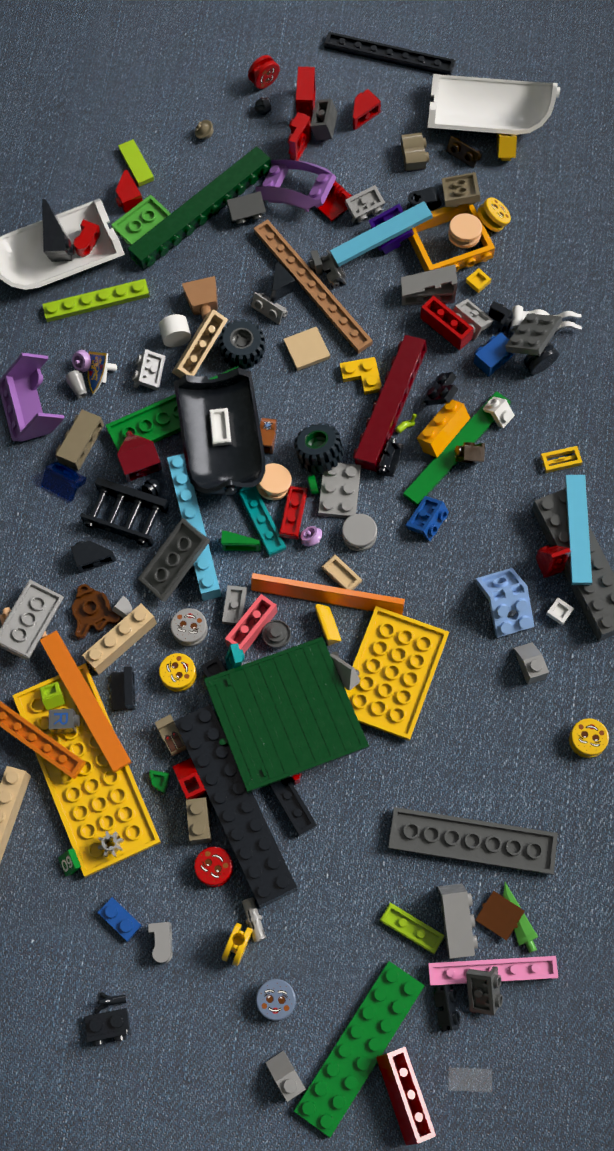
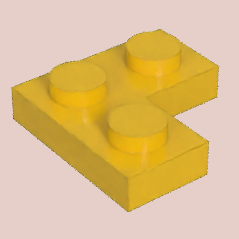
[340,357,382,395]

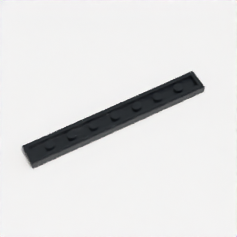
[324,32,455,75]

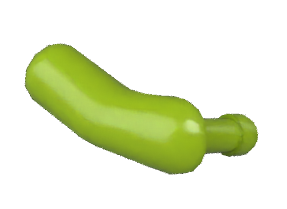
[395,414,417,433]

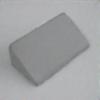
[330,654,360,690]

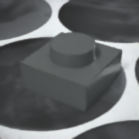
[308,250,323,276]

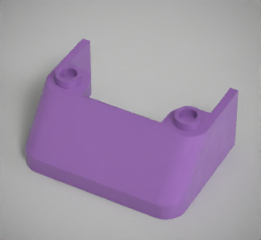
[0,353,64,442]

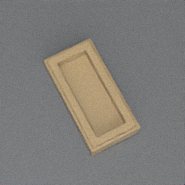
[322,555,362,590]

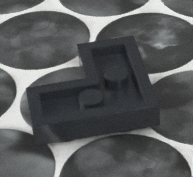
[423,372,458,406]

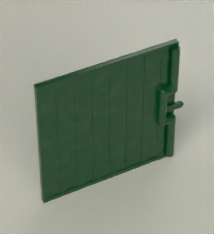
[204,637,369,793]

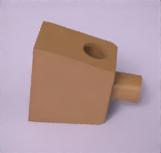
[182,276,218,320]

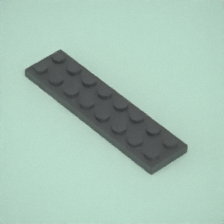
[388,807,558,875]

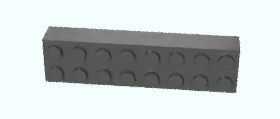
[532,488,614,642]

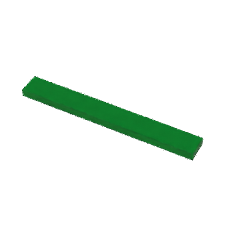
[403,391,511,507]

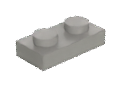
[222,585,247,625]

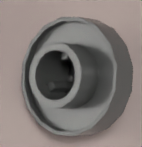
[262,620,291,649]

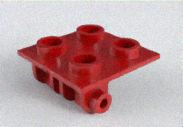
[317,181,352,221]

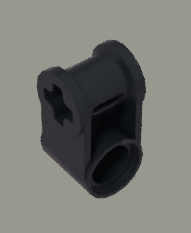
[407,187,442,211]

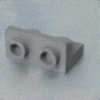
[344,185,385,224]
[453,299,494,340]
[132,349,166,390]

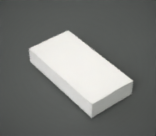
[209,408,231,446]

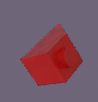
[353,89,381,130]
[115,170,143,213]

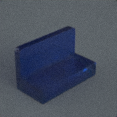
[41,462,87,501]

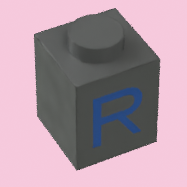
[49,708,80,734]

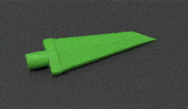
[503,882,538,953]

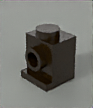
[454,442,485,464]

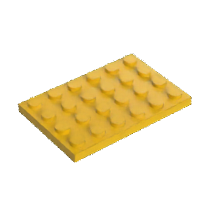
[344,606,449,741]

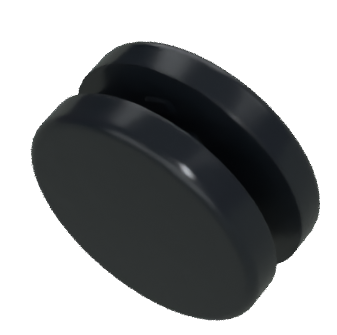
[523,342,559,375]

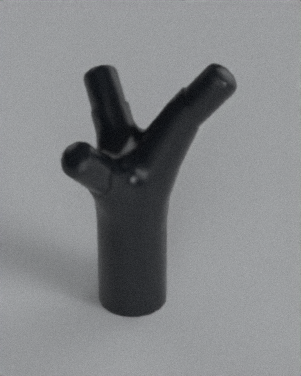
[94,992,126,1014]

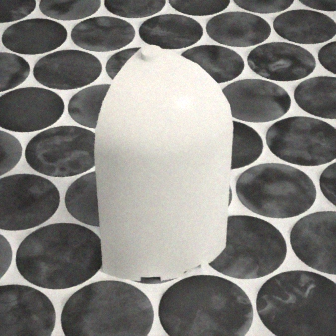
[428,74,560,135]
[0,199,125,290]

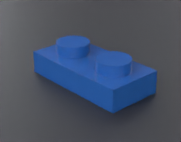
[97,897,142,942]

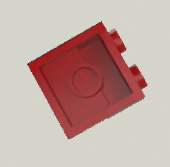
[288,112,311,161]

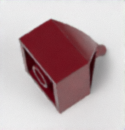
[117,431,162,482]

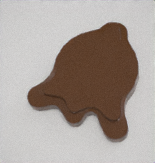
[72,584,122,639]

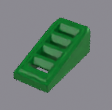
[221,530,261,552]

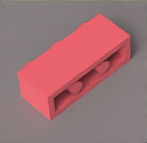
[225,594,277,654]

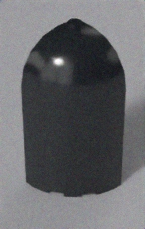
[174,367,265,495]

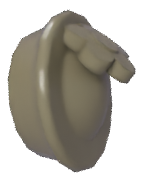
[195,120,214,140]

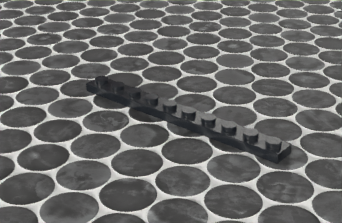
[201,656,317,837]

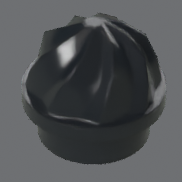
[255,97,271,115]
[142,479,161,496]

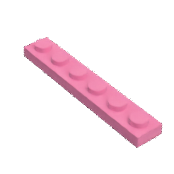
[428,956,558,986]

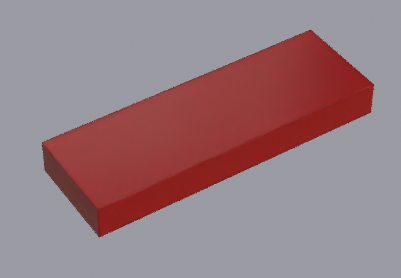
[279,486,308,540]

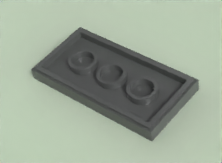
[138,518,210,602]

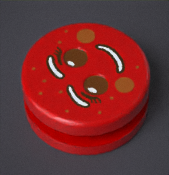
[248,55,280,89]
[194,847,233,887]

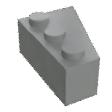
[400,264,457,305]
[438,883,478,959]

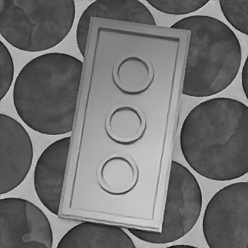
[0,579,64,661]

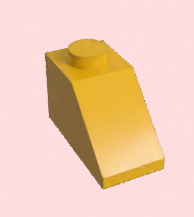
[496,133,517,161]

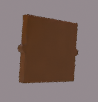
[475,891,525,941]

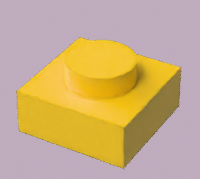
[466,268,491,293]

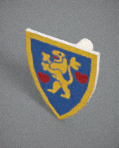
[87,351,117,394]

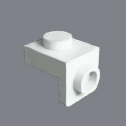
[483,397,515,428]

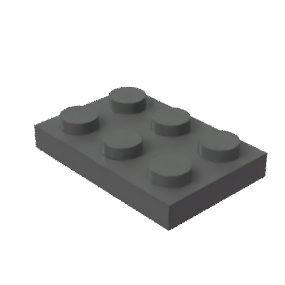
[505,313,562,356]

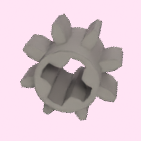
[98,831,124,857]

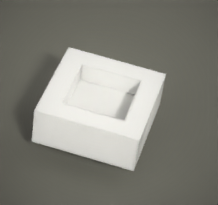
[546,598,574,625]

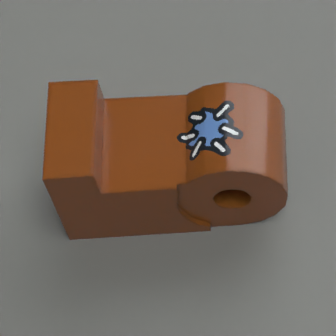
[260,418,277,454]

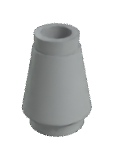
[65,370,88,399]

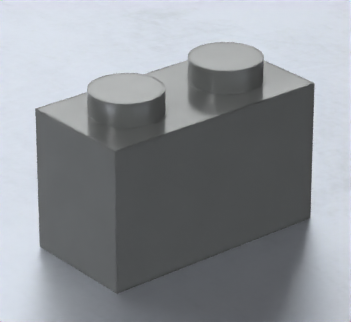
[310,99,338,141]
[226,191,266,225]

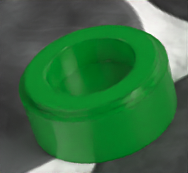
[307,475,319,495]

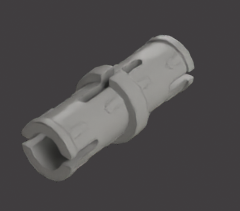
[241,897,266,942]

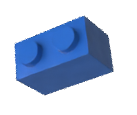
[474,332,515,377]

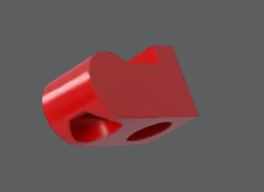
[74,219,101,257]

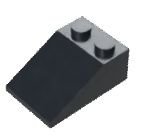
[42,199,75,262]

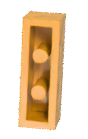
[417,399,470,458]

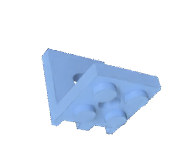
[476,568,534,638]

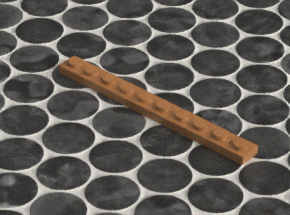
[254,219,373,354]

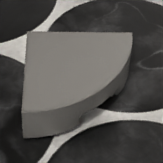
[112,596,132,618]

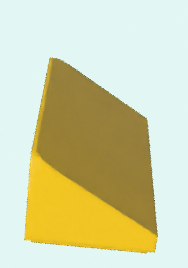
[315,604,341,646]

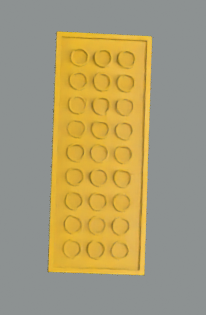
[12,663,161,878]

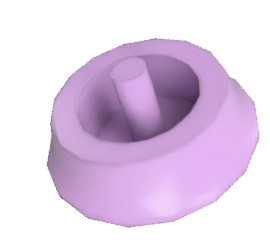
[72,350,91,372]
[301,526,322,547]

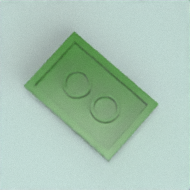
[111,195,171,246]

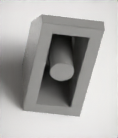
[514,642,549,685]
[265,1051,306,1102]

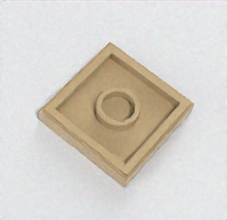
[284,326,330,371]

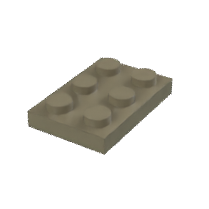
[442,172,481,208]

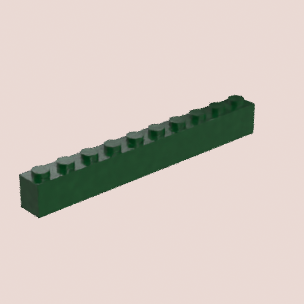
[128,146,271,270]

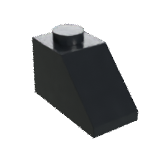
[71,540,116,573]

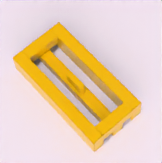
[540,446,582,473]

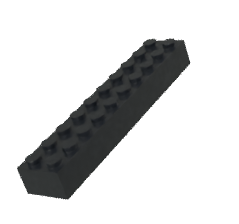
[174,704,298,909]

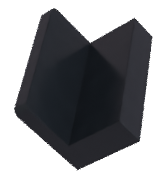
[111,666,136,711]

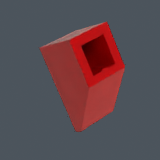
[173,758,208,800]

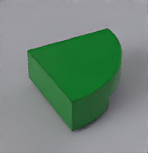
[149,770,170,794]

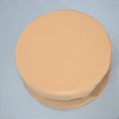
[448,213,482,248]
[256,463,292,500]

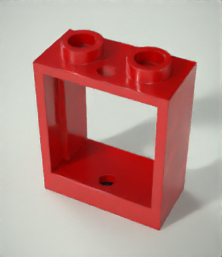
[296,66,316,123]

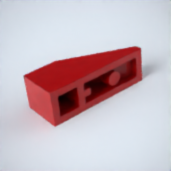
[536,545,571,578]

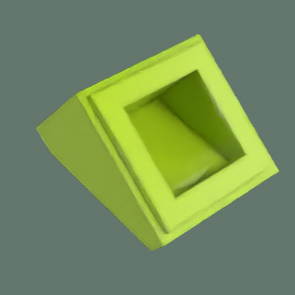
[39,681,65,710]

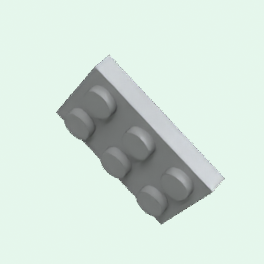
[318,463,361,518]

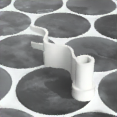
[510,305,582,333]

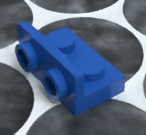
[406,496,449,541]

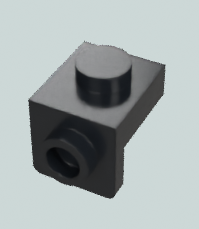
[488,301,512,333]

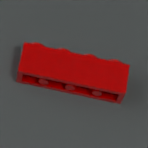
[376,1047,436,1146]

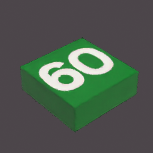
[58,848,81,876]

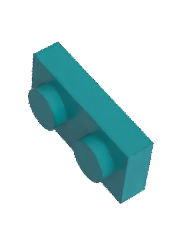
[224,643,244,670]

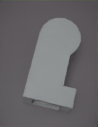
[148,922,173,964]

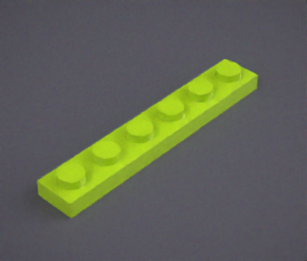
[42,279,150,322]

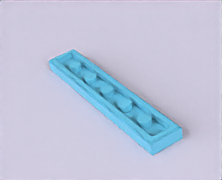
[330,201,433,267]
[565,475,592,585]

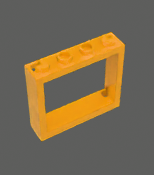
[409,204,495,272]

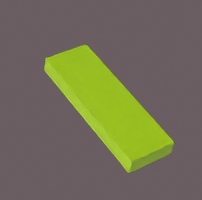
[118,139,154,187]
[380,903,445,954]

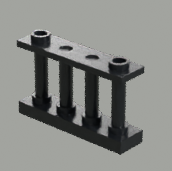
[80,477,169,546]

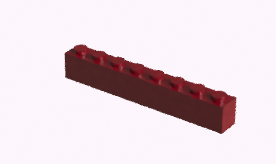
[353,335,427,472]

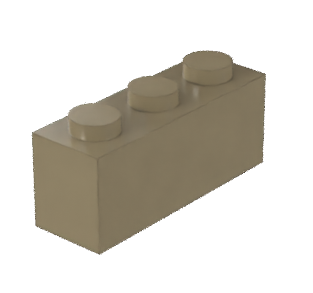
[56,410,104,471]

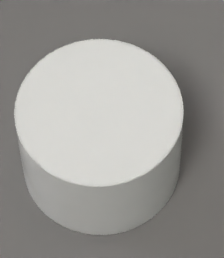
[159,314,191,347]

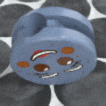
[256,979,296,1021]

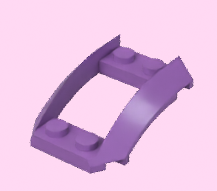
[255,160,336,212]

